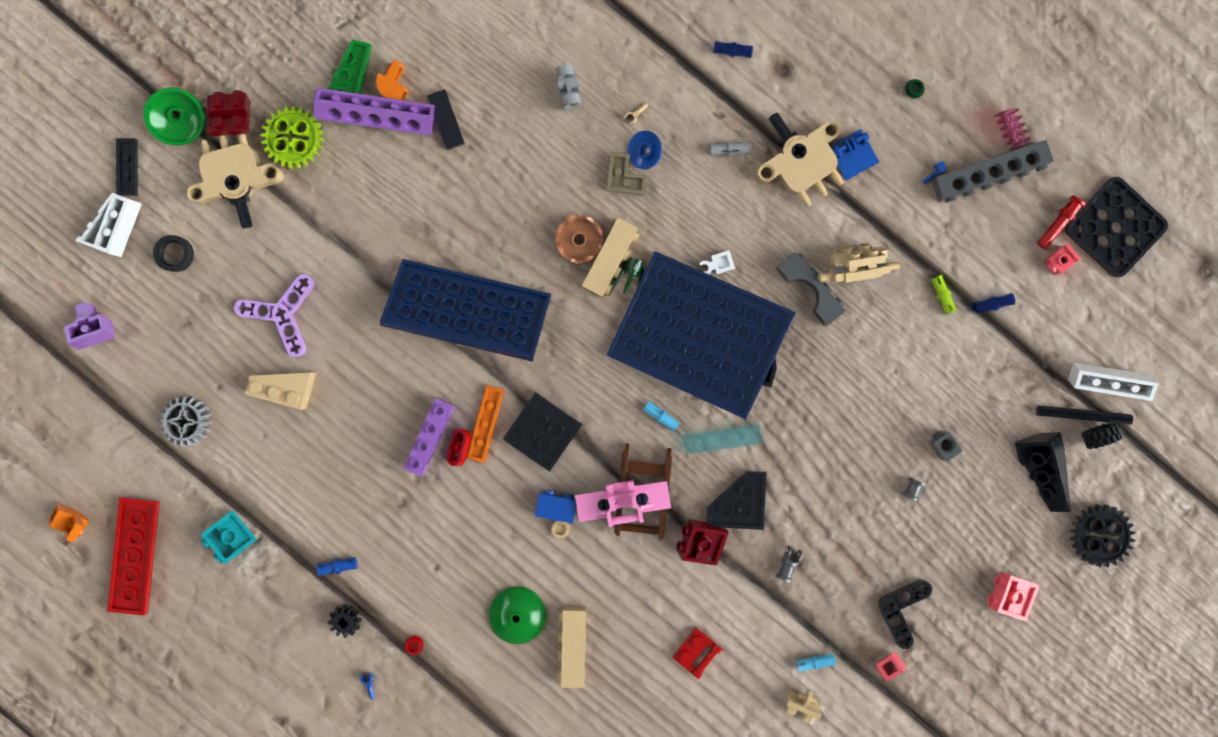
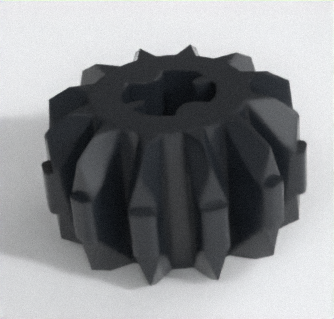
[328,604,362,638]

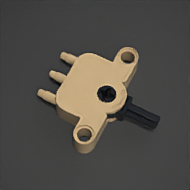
[756,113,844,207]
[187,134,283,229]

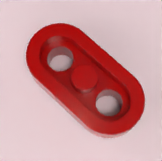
[447,429,471,467]

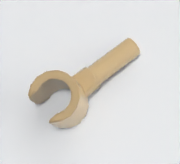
[625,103,648,124]

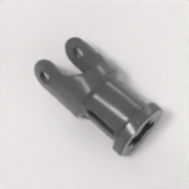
[775,546,802,583]

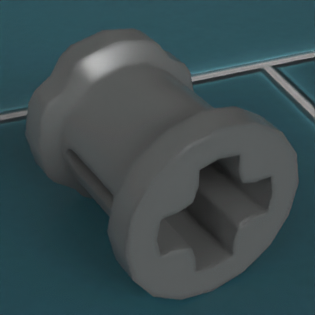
[902,477,926,502]

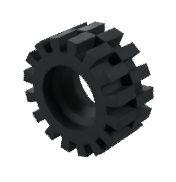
[1081,422,1122,449]

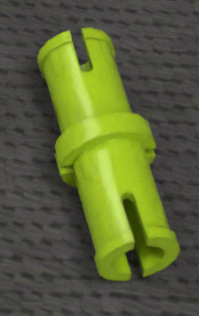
[930,275,957,315]

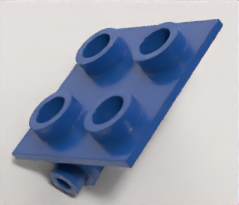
[830,129,879,181]

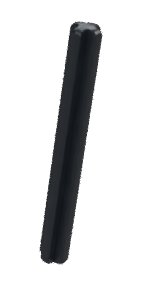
[1036,405,1134,425]

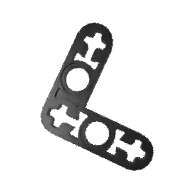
[878,579,932,649]

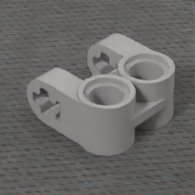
[556,64,583,112]

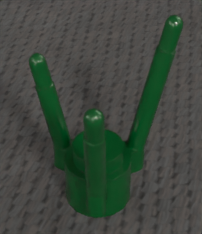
[606,257,645,296]

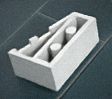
[75,193,141,257]

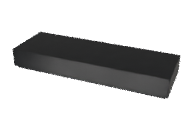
[427,89,465,151]
[116,138,138,197]

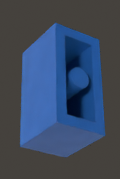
[535,489,576,524]

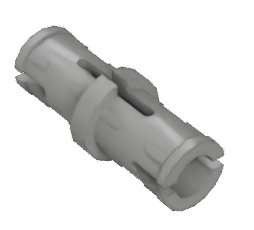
[710,141,750,157]

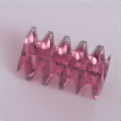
[994,108,1031,151]

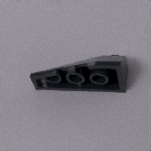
[1015,432,1071,512]

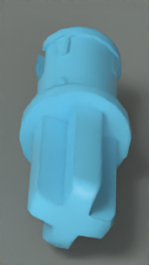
[643,401,680,432]
[796,654,836,672]

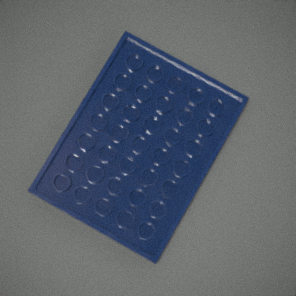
[606,251,796,420]

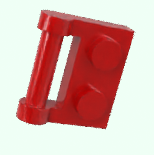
[672,627,723,679]

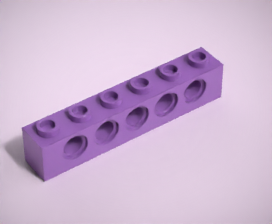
[314,88,435,135]

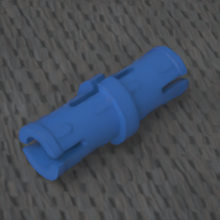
[317,557,358,576]

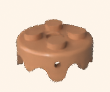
[555,215,603,264]

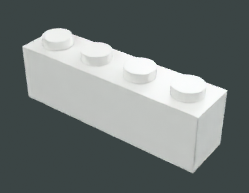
[1068,362,1158,401]

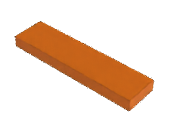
[466,385,505,463]

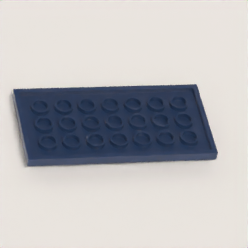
[380,259,551,362]

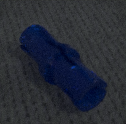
[713,41,753,58]
[973,293,1016,314]

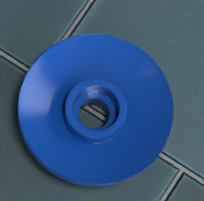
[628,130,662,170]

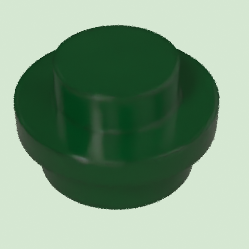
[905,79,925,99]

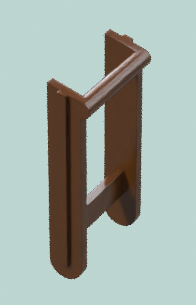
[614,443,672,541]

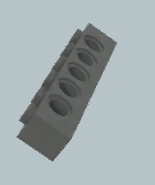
[931,140,1054,203]

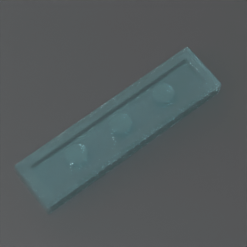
[683,425,762,454]

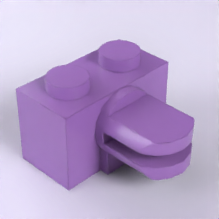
[64,302,116,350]

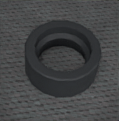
[153,235,194,272]

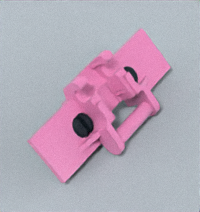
[575,480,671,527]

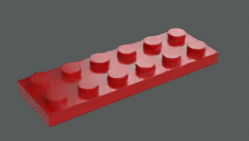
[107,497,160,616]

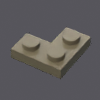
[606,152,647,196]

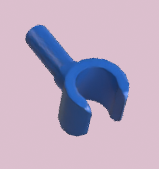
[922,161,947,184]
[360,673,375,699]

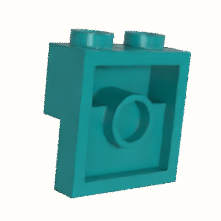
[200,510,257,565]

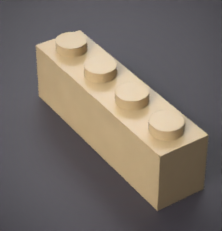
[582,218,640,298]
[557,606,586,688]

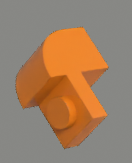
[376,59,409,100]
[48,503,89,543]

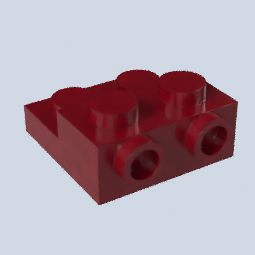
[206,90,251,137]
[676,519,729,566]

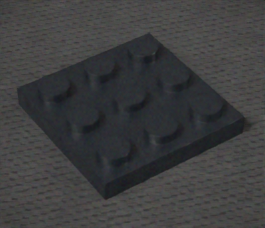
[503,392,583,472]

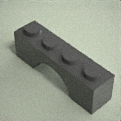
[775,252,846,326]

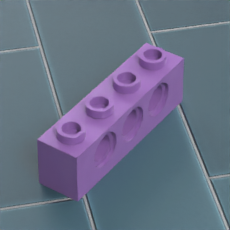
[403,398,456,477]

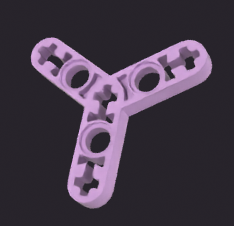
[234,274,315,357]

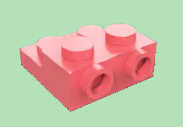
[987,571,1040,621]

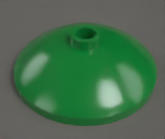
[143,87,205,146]
[489,586,546,644]

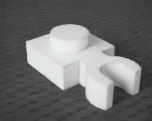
[699,250,735,275]

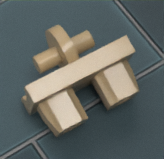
[785,689,821,723]

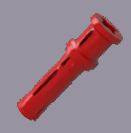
[1036,195,1086,250]

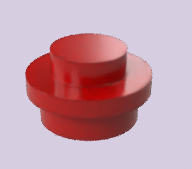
[404,635,424,655]

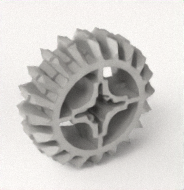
[158,395,213,447]

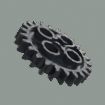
[1070,504,1136,567]

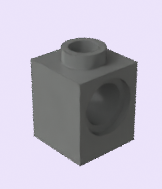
[928,430,962,462]

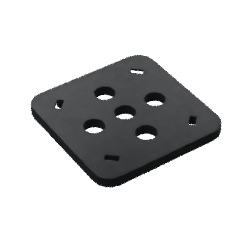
[1065,177,1168,278]

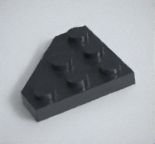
[706,471,767,530]

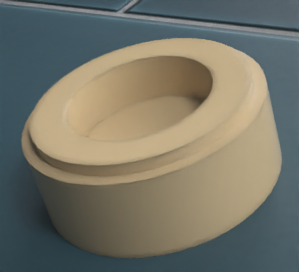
[551,520,570,539]

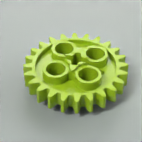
[261,106,325,169]

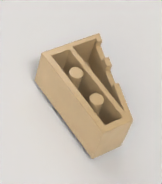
[245,372,316,410]

